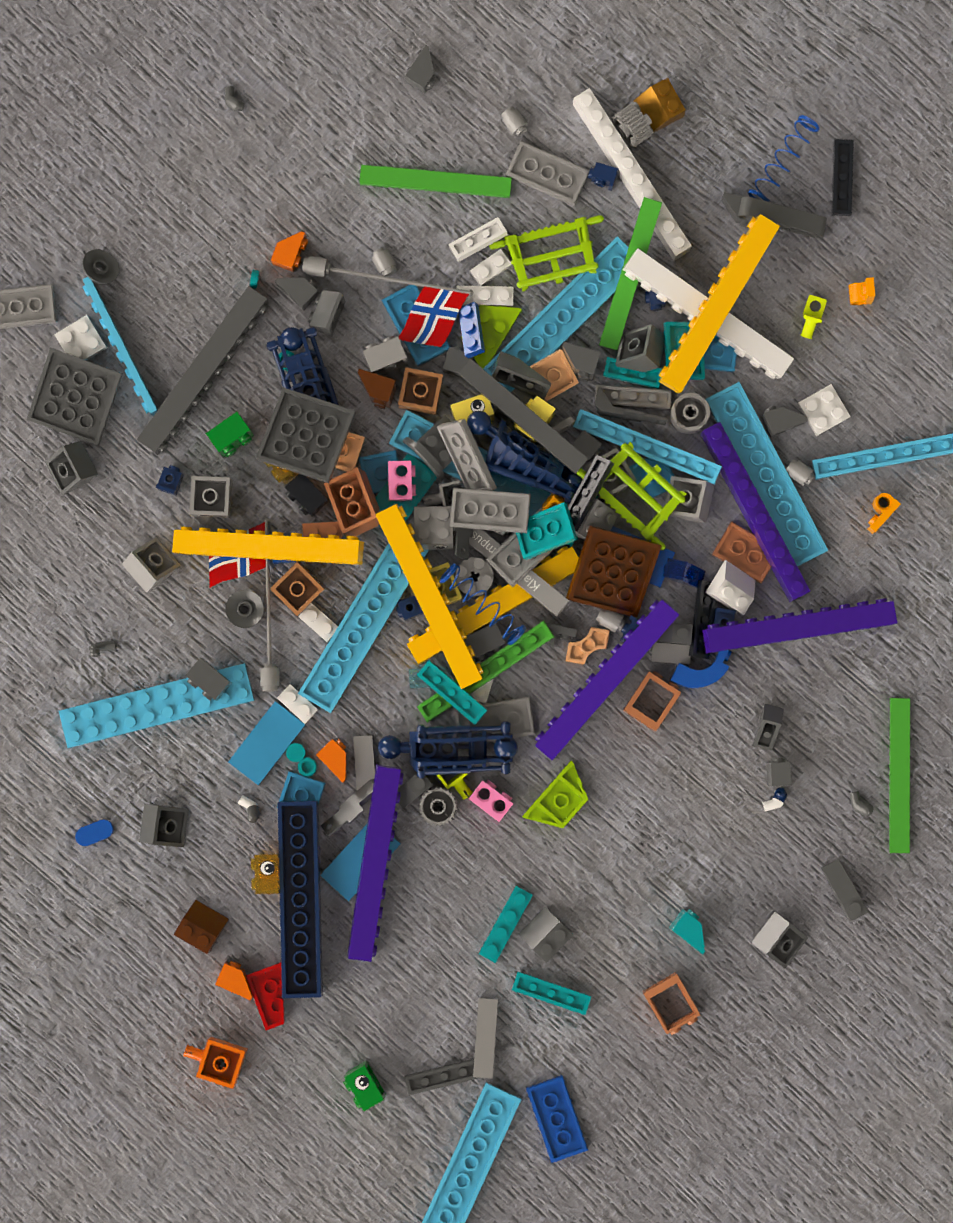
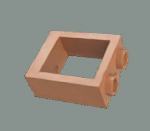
[623,671,681,732]
[642,972,700,1035]

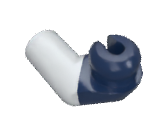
[762,787,787,811]

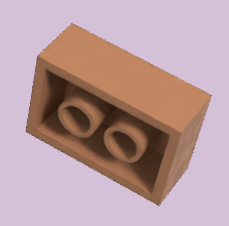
[324,467,381,536]

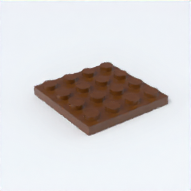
[566,525,661,617]

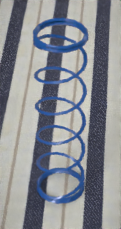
[748,115,820,202]
[439,563,526,645]

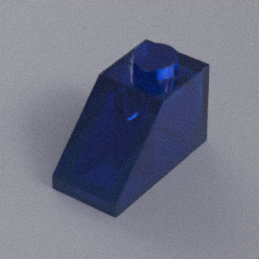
[663,558,706,588]

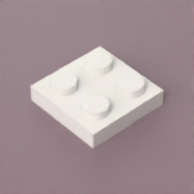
[54,315,107,360]
[798,384,850,437]

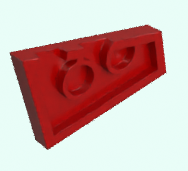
[246,962,285,1031]

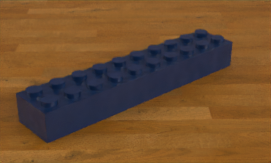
[278,801,323,998]

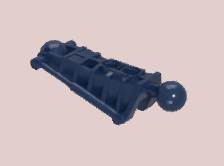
[266,327,339,405]
[467,411,583,504]
[378,721,518,778]

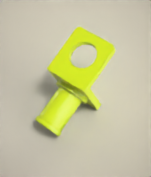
[800,295,827,339]
[437,773,473,800]

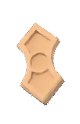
[565,627,610,665]

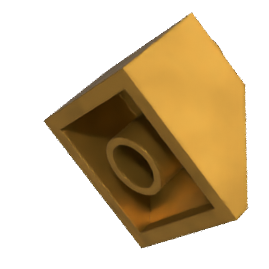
[633,78,686,132]

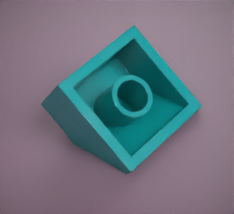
[669,909,705,954]

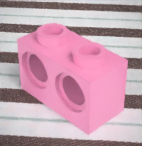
[388,461,416,501]
[469,780,513,822]

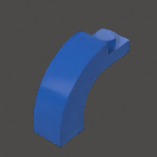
[670,650,732,689]

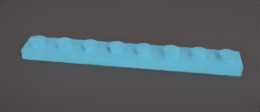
[82,277,158,416]
[573,409,722,485]
[812,433,953,480]

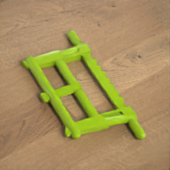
[489,215,604,292]
[576,442,687,551]

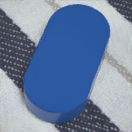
[75,820,114,846]

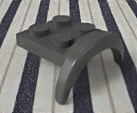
[403,415,452,482]

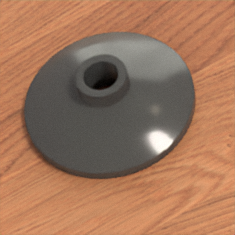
[82,249,119,284]
[225,590,264,628]

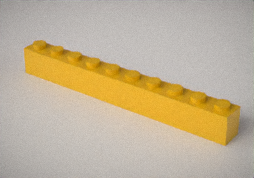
[658,214,780,393]
[375,504,484,689]
[172,527,364,565]
[407,546,579,665]

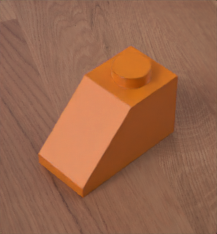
[316,739,347,783]
[215,960,253,1000]

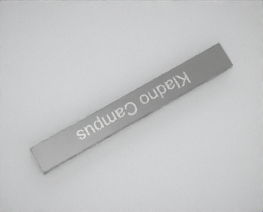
[454,529,570,617]

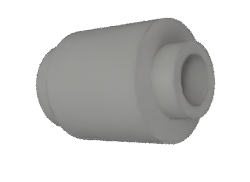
[501,107,528,136]
[371,248,397,277]
[786,459,815,486]
[596,609,625,632]

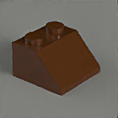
[358,369,397,409]
[173,900,229,954]

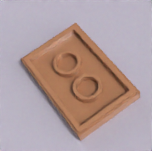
[712,521,771,584]

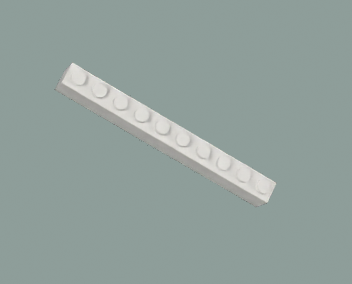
[573,88,692,261]
[622,249,794,379]

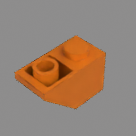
[271,231,308,272]

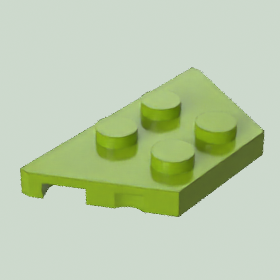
[461,305,522,369]
[522,761,588,828]

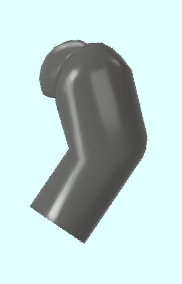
[225,86,244,111]
[89,641,117,657]
[849,791,874,816]

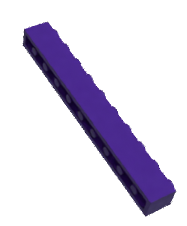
[700,422,810,602]
[703,598,898,653]
[535,599,680,760]
[347,764,404,962]

